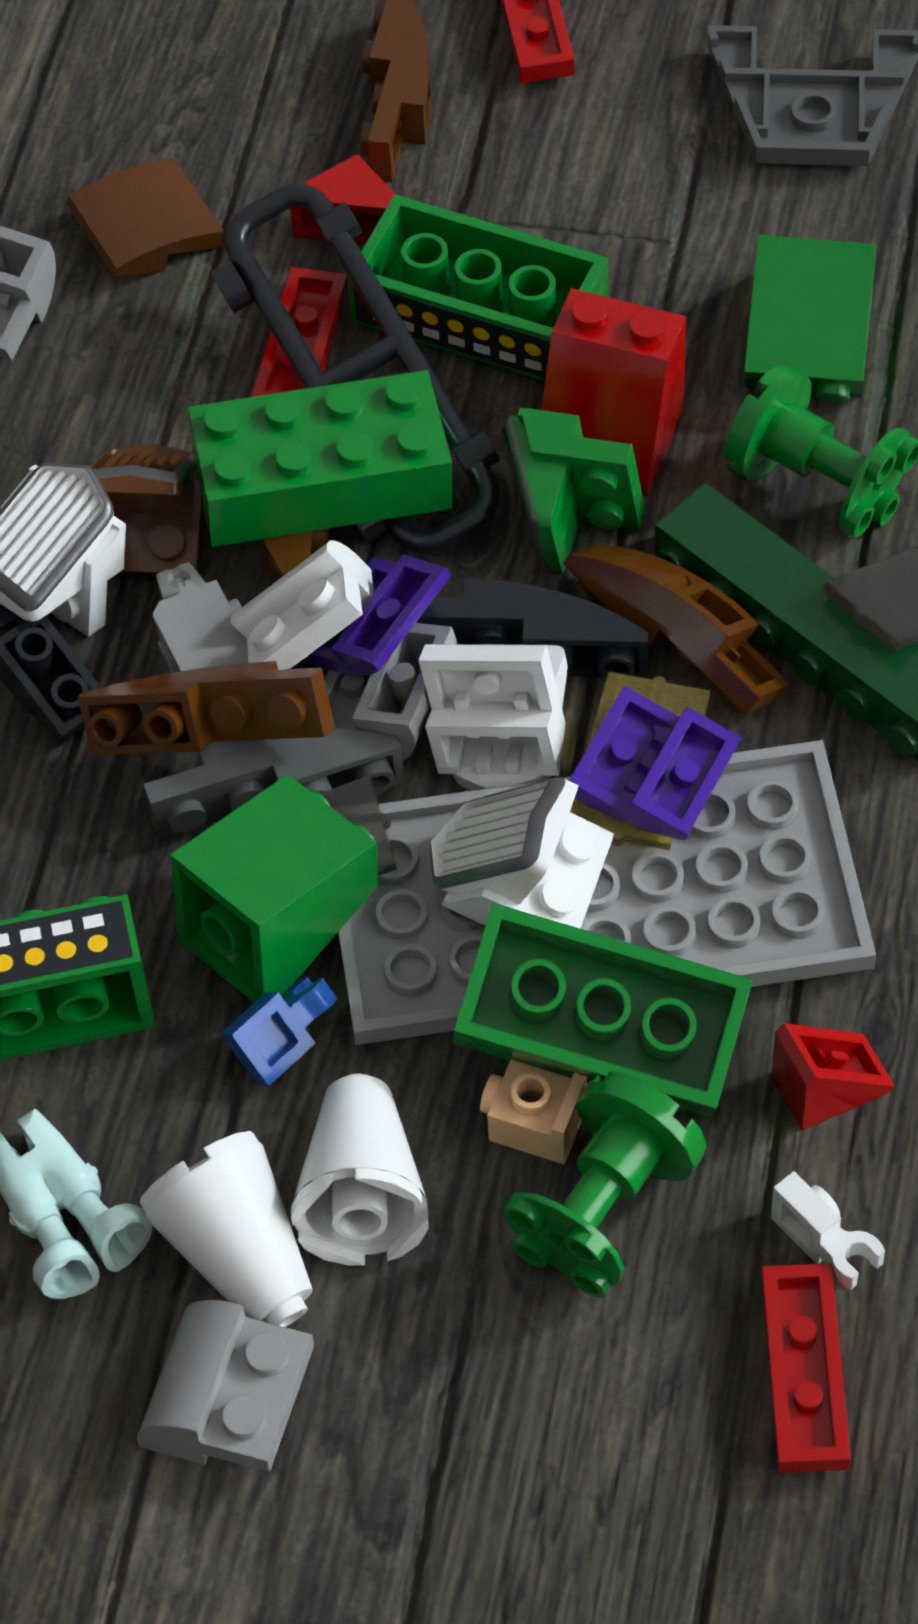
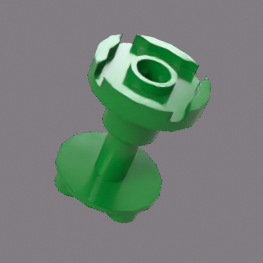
[724,364,918,538]
[503,1072,707,1298]

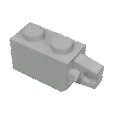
[152,562,248,673]

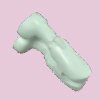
[0,1109,152,1299]

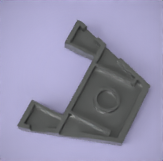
[707,25,918,166]

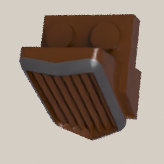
[90,443,207,579]

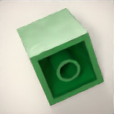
[744,235,877,403]
[170,774,378,1003]

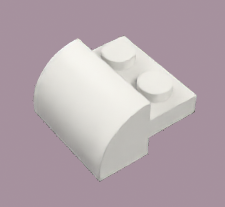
[231,540,374,670]

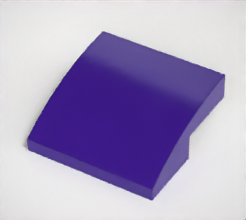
[307,554,452,675]
[569,685,742,841]

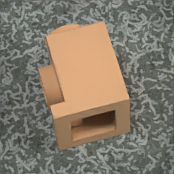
[480,1059,587,1165]

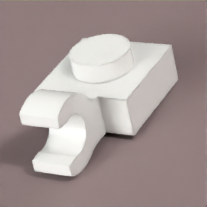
[771,1171,885,1290]

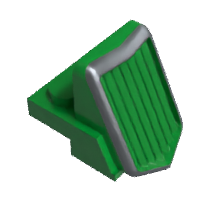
[502,407,645,573]

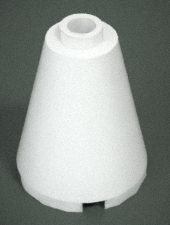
[291,1073,429,1266]
[139,1131,313,1327]

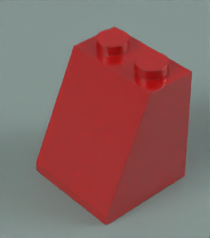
[541,288,686,498]

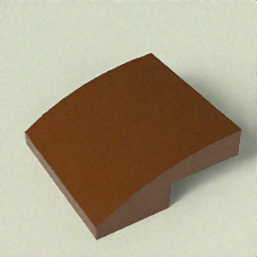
[66,159,224,277]

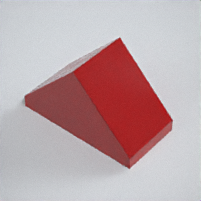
[290,154,395,245]
[771,1023,895,1131]

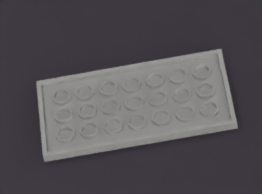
[335,740,876,1045]

